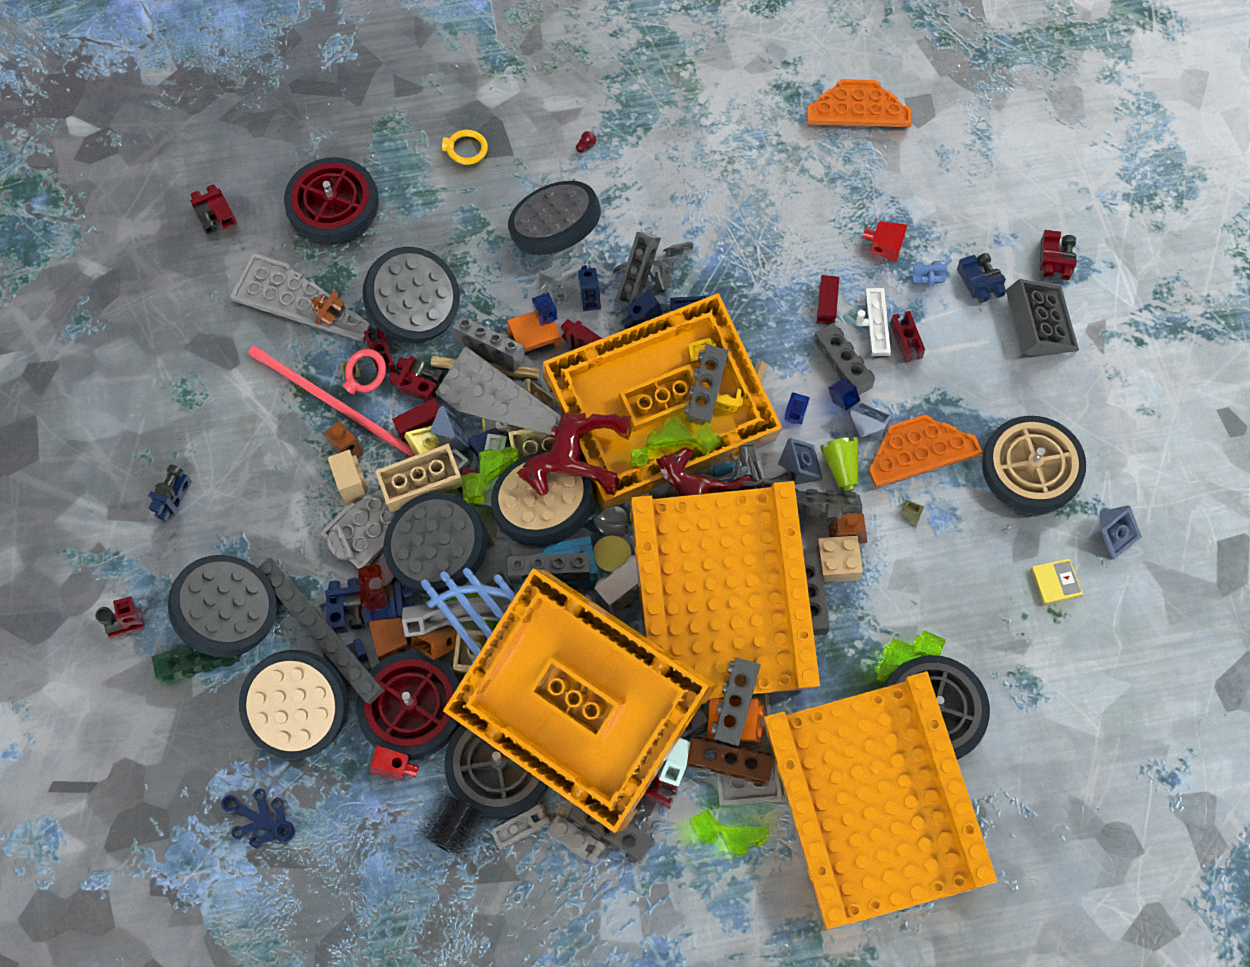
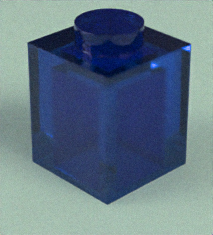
[532,292,558,325]
[828,378,860,410]
[784,392,810,425]

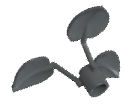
[613,242,693,291]
[700,445,788,487]
[594,482,679,537]

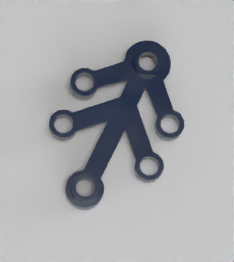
[221,788,295,849]

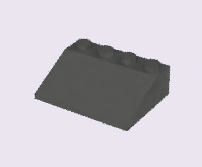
[1006,279,1079,356]

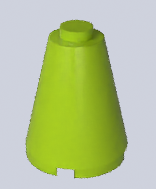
[820,437,859,492]

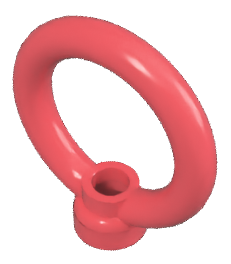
[343,349,386,395]

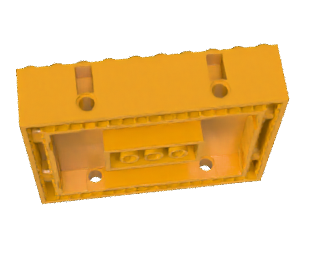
[543,293,782,512]
[630,481,820,700]
[443,568,717,833]
[764,671,997,931]

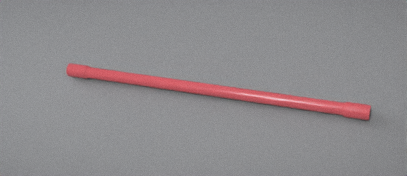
[248,345,416,457]

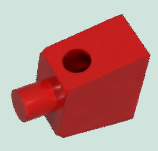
[862,221,907,262]
[370,746,419,781]

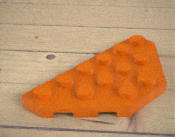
[807,79,912,127]
[868,415,983,489]

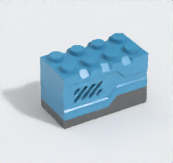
[505,529,598,591]

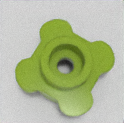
[629,447,649,467]

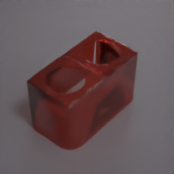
[358,564,388,611]

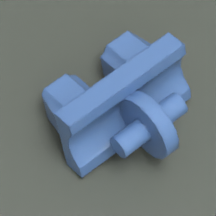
[912,261,947,287]

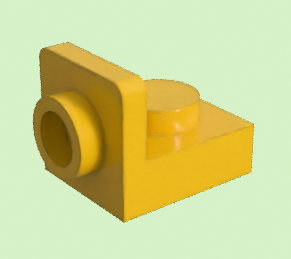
[688,338,719,363]
[714,389,744,413]

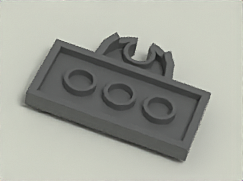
[795,488,863,520]

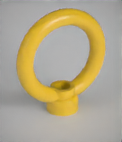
[442,130,488,165]

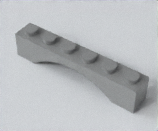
[402,592,518,637]

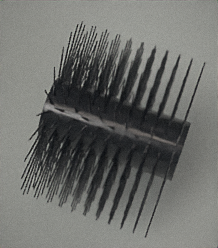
[416,790,492,862]

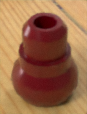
[576,131,597,153]

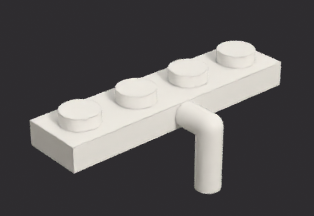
[856,288,891,356]

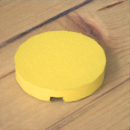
[593,535,632,574]

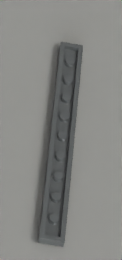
[258,557,384,705]

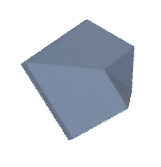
[850,401,893,440]
[430,406,470,452]
[778,438,823,485]
[1100,505,1142,559]

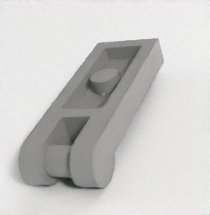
[490,804,552,851]
[546,815,607,865]

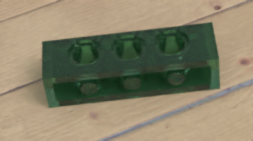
[151,645,240,685]

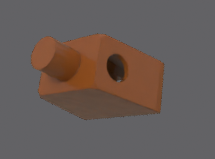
[325,421,364,459]
[828,513,867,543]
[369,618,411,661]
[411,625,457,660]

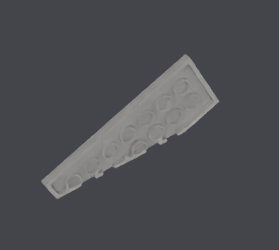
[230,253,371,342]
[435,347,561,436]
[320,449,470,572]
[716,693,782,807]

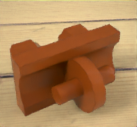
[311,291,345,326]

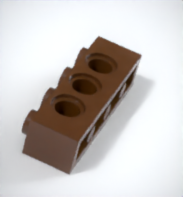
[686,737,774,786]

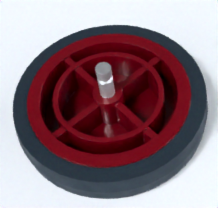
[284,157,379,244]
[356,652,460,759]

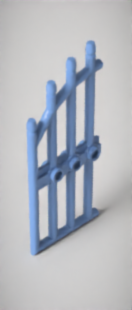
[421,568,516,663]

